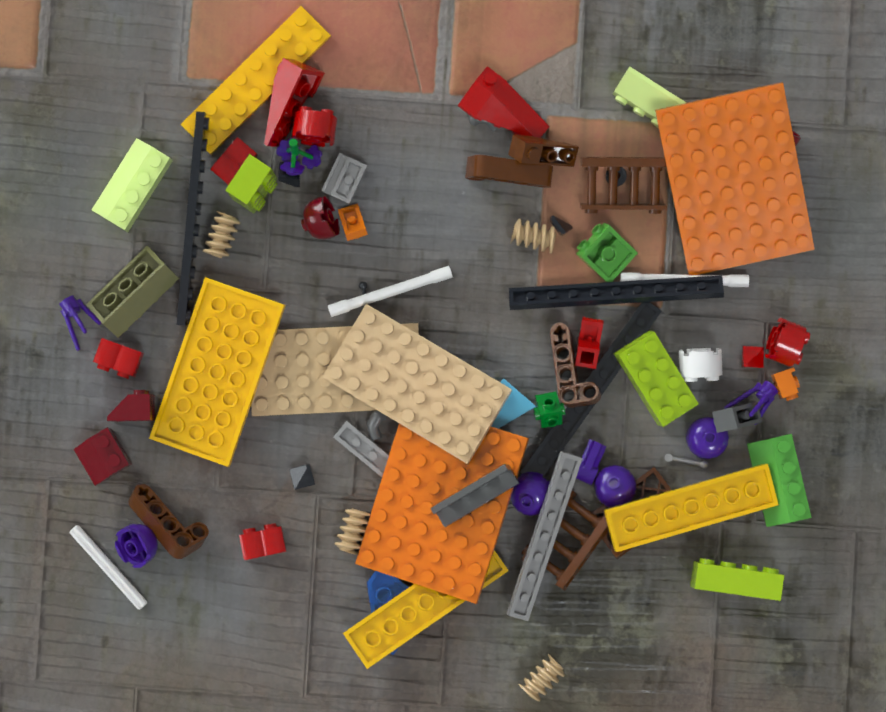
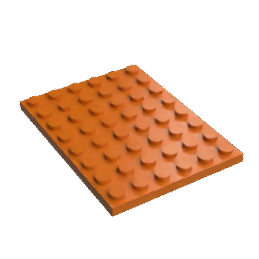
[655,82,815,275]
[355,424,529,604]

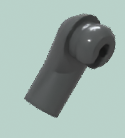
[367,410,387,441]

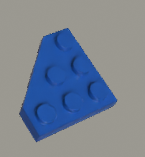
[367,571,409,655]

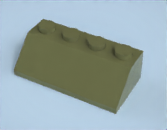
[86,245,179,338]

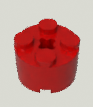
[292,106,337,147]
[765,318,810,367]

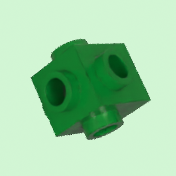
[533,391,565,428]

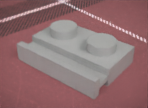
[321,153,368,205]

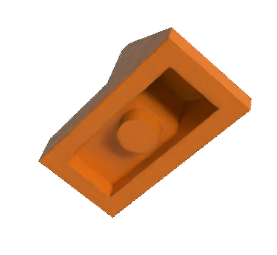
[338,203,368,241]

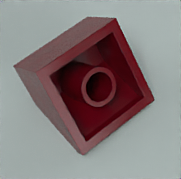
[107,390,155,422]
[74,427,132,486]

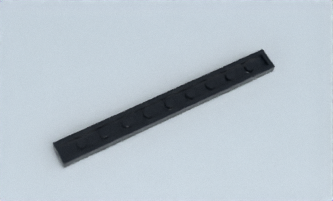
[176,111,210,326]
[509,275,724,310]
[521,302,662,477]

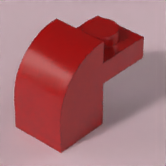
[575,317,604,369]

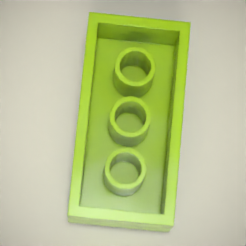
[225,154,278,214]
[613,331,699,427]
[690,558,784,601]

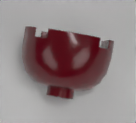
[301,196,340,240]

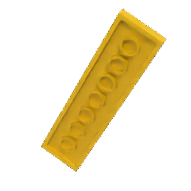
[181,6,331,155]
[604,463,779,552]
[343,550,509,669]

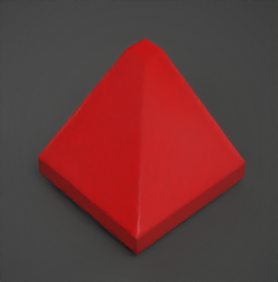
[742,346,764,368]

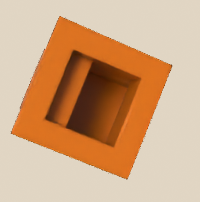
[771,367,800,401]

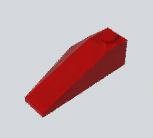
[264,58,325,147]
[458,66,550,138]

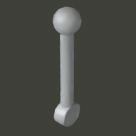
[664,454,708,469]

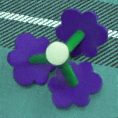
[276,138,322,176]

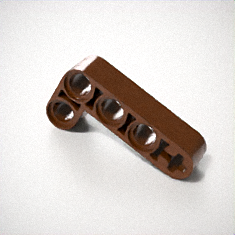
[465,155,553,188]
[550,323,601,408]
[128,484,209,559]

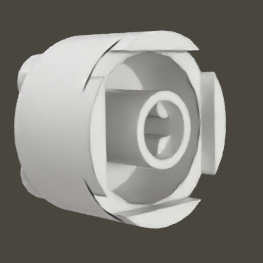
[679,348,723,382]

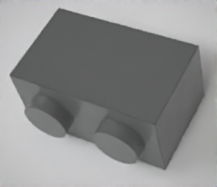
[712,402,762,433]

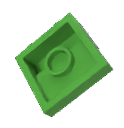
[576,223,638,282]

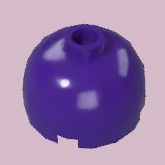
[686,417,729,459]
[594,465,637,508]
[510,472,550,516]
[115,524,158,568]

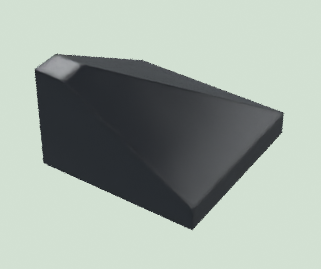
[278,162,300,187]
[550,216,573,236]
[289,464,315,490]

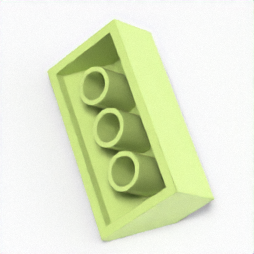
[613,67,686,128]
[92,138,173,232]

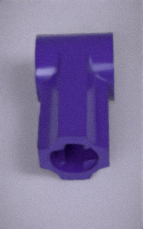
[576,439,606,485]

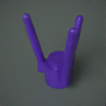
[59,295,101,351]
[724,381,778,425]

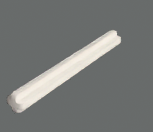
[70,525,147,610]

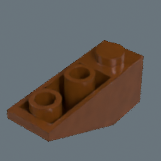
[508,135,579,167]

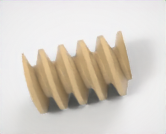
[202,211,241,258]
[510,218,557,254]
[334,508,371,555]
[518,654,565,701]

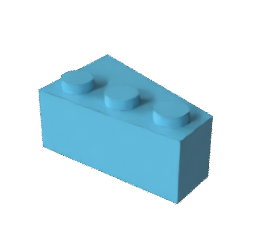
[491,378,536,429]

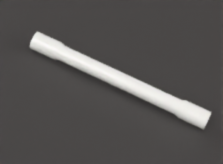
[327,266,453,317]
[620,272,749,287]

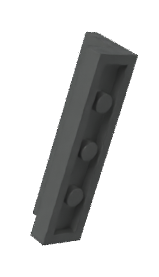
[430,464,519,527]

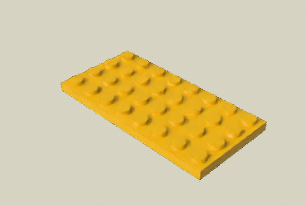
[149,277,286,467]

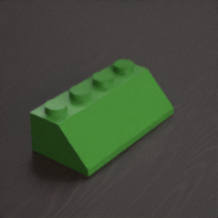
[747,434,812,527]

